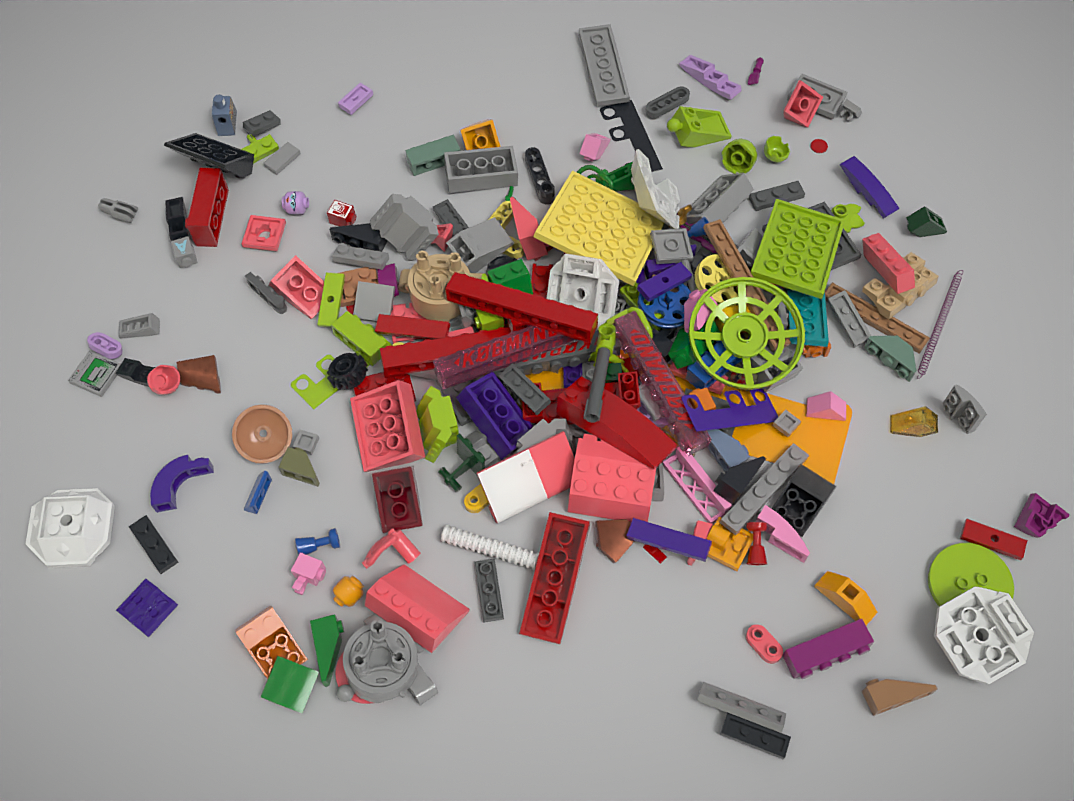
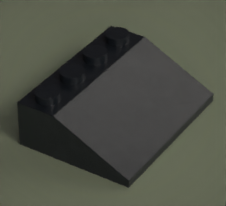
[164,133,254,178]

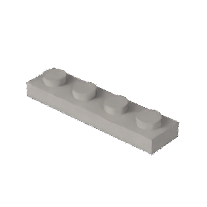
[697,682,786,733]

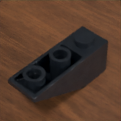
[329,223,388,252]

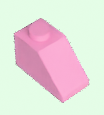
[580,133,611,162]
[684,289,718,333]

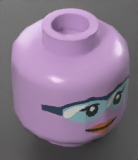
[282,191,309,214]

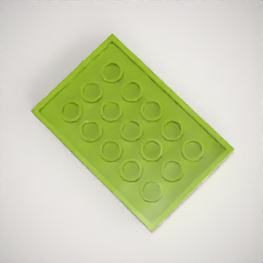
[751,199,845,299]

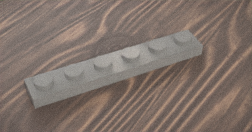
[720,443,809,535]

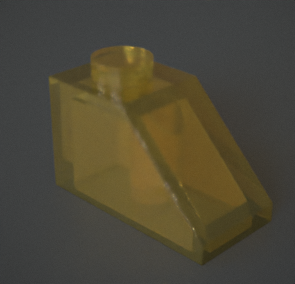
[890,406,938,437]

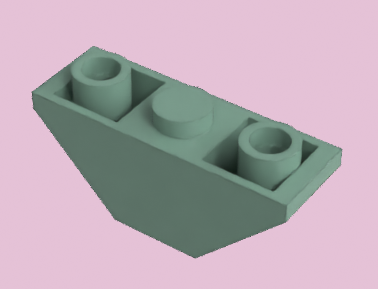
[864,336,917,382]

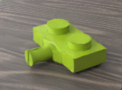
[241,134,279,164]

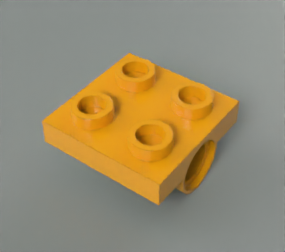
[707,517,753,571]

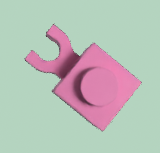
[291,553,326,595]

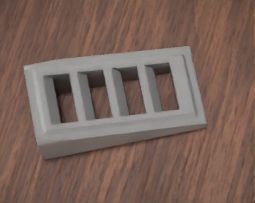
[119,313,160,338]

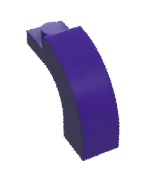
[150,455,214,513]

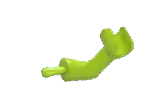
[588,352,629,373]

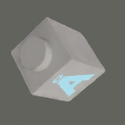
[171,236,198,268]

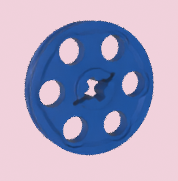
[638,283,691,328]

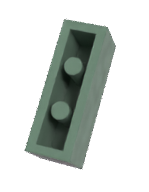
[405,134,461,176]

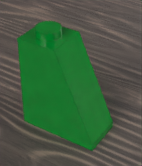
[668,321,721,369]

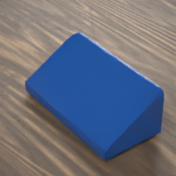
[244,471,272,514]

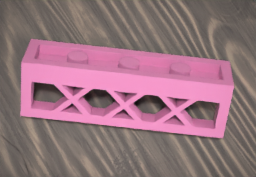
[663,445,732,524]

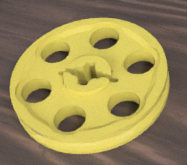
[695,254,738,306]

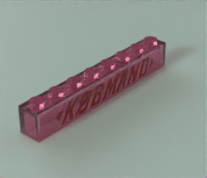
[613,311,712,456]
[433,325,580,390]

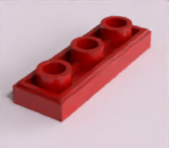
[960,519,1028,561]

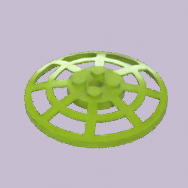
[689,277,805,390]

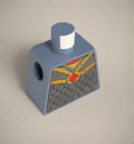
[212,94,237,136]

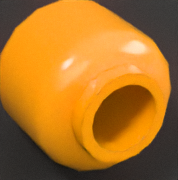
[333,576,364,607]

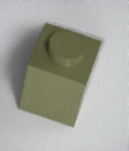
[278,447,320,487]

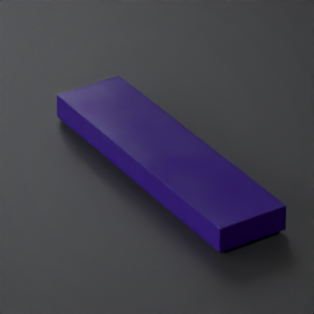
[627,518,712,562]

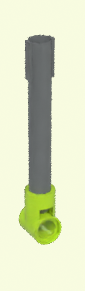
[584,323,616,423]

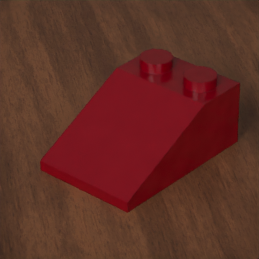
[372,466,423,533]

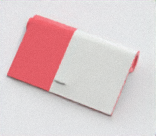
[477,431,575,524]

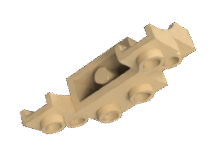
[862,252,939,320]

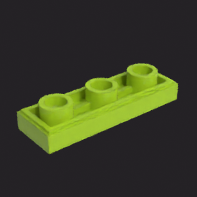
[317,272,345,328]

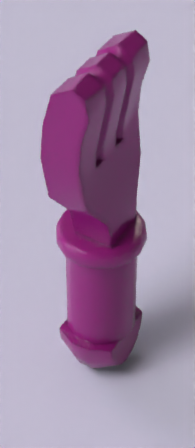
[748,57,764,85]

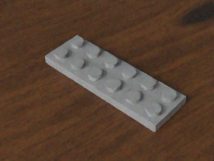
[579,24,630,106]

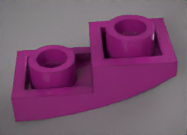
[378,263,399,297]

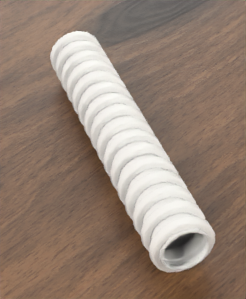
[441,525,539,570]

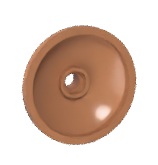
[232,405,292,463]

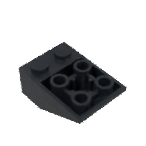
[772,464,837,537]

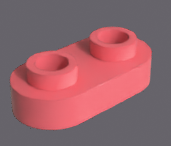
[746,624,783,664]

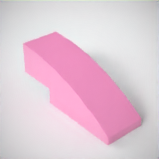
[756,505,810,563]

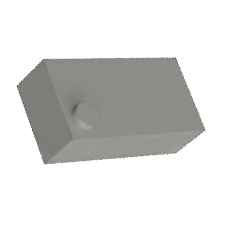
[444,146,518,193]

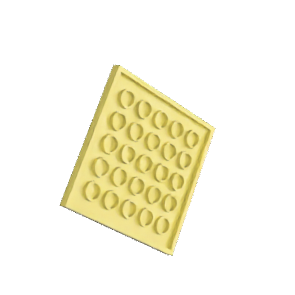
[533,171,664,286]

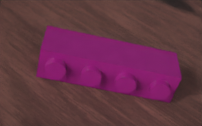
[782,619,874,679]

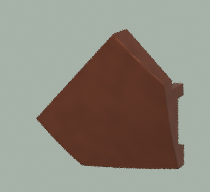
[595,519,635,563]

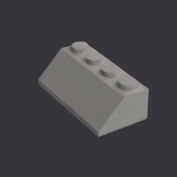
[686,173,754,228]

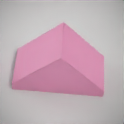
[806,391,846,421]

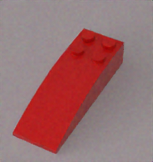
[556,376,677,470]
[519,512,590,644]

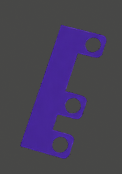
[682,388,778,432]

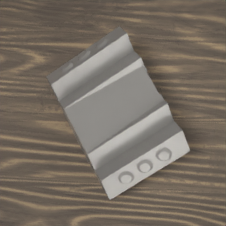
[370,194,439,260]
[516,419,576,456]

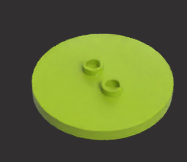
[928,543,1014,607]

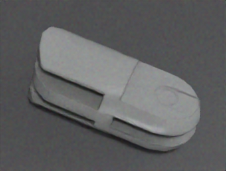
[98,198,138,223]

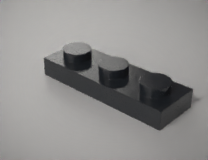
[129,515,179,574]
[720,712,791,759]

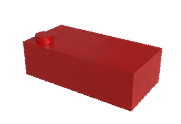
[185,168,229,247]

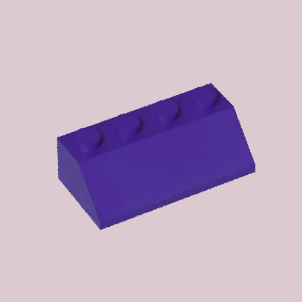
[456,372,533,460]

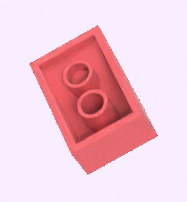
[510,197,549,261]
[268,255,324,319]

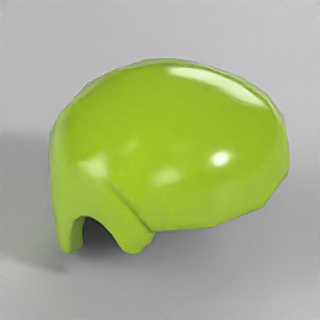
[764,136,790,163]

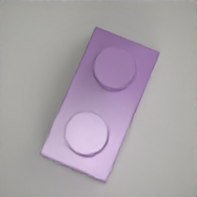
[338,83,373,115]

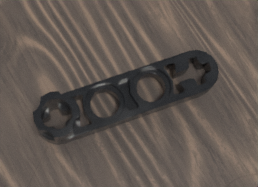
[525,147,555,205]

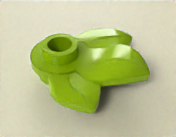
[831,204,865,233]

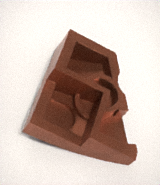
[177,355,221,394]

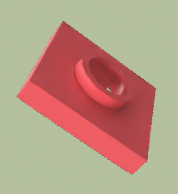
[241,215,286,251]

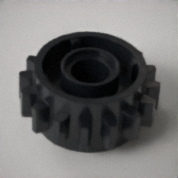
[327,353,368,390]

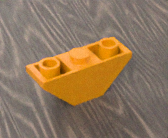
[814,571,878,626]

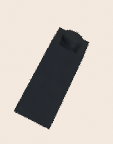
[713,456,767,505]

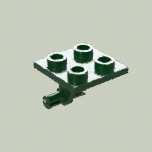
[438,433,486,492]

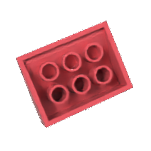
[350,380,425,472]
[365,564,470,653]

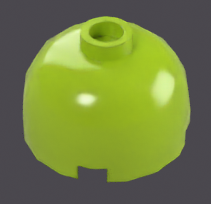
[721,138,757,174]

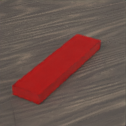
[375,314,450,340]

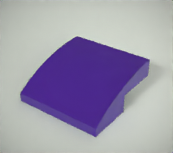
[116,579,178,637]

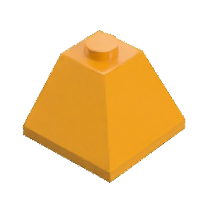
[460,119,501,150]

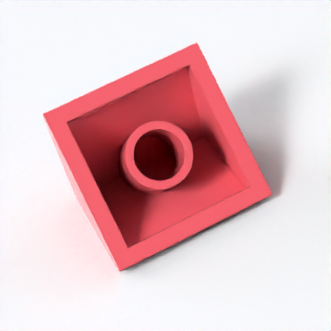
[783,80,823,128]

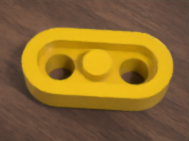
[464,483,489,513]

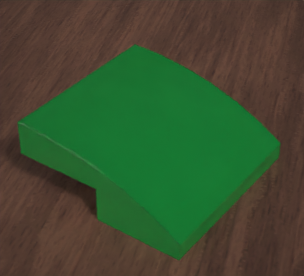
[261,656,319,713]

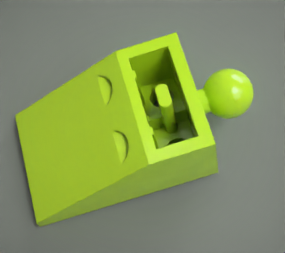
[667,106,732,147]

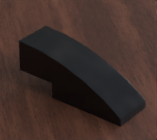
[165,197,191,241]

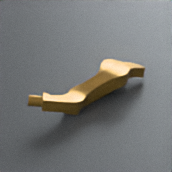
[669,204,693,228]

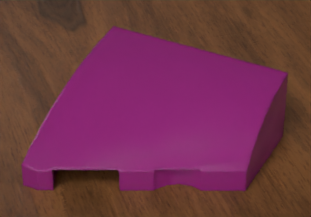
[1014,493,1070,538]

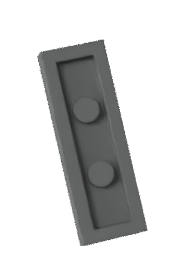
[749,181,805,211]
[499,363,551,415]

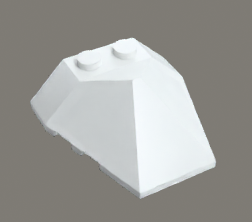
[631,149,680,229]

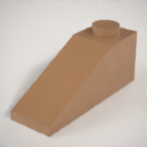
[862,679,938,716]

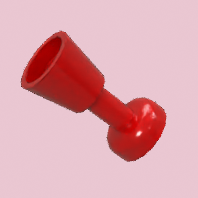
[746,522,768,565]

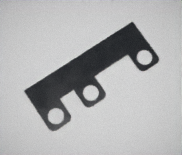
[600,100,663,172]

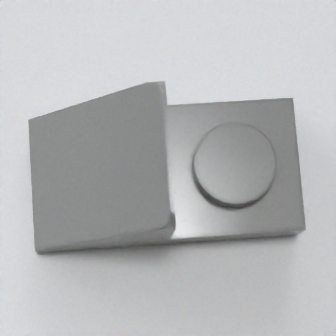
[464,431,499,468]

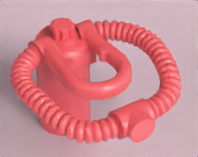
[362,528,421,569]

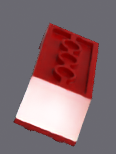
[522,371,641,425]

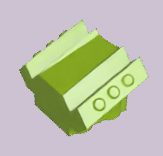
[416,386,459,463]

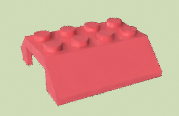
[568,434,656,522]

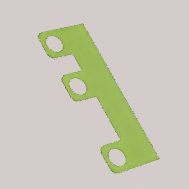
[291,324,393,409]

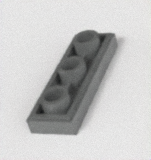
[475,558,504,623]

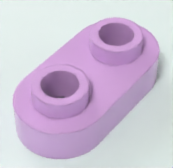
[87,332,123,359]

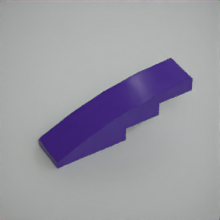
[839,156,900,219]

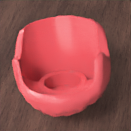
[147,365,180,395]

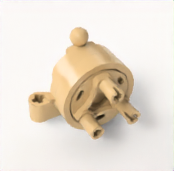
[398,251,488,322]

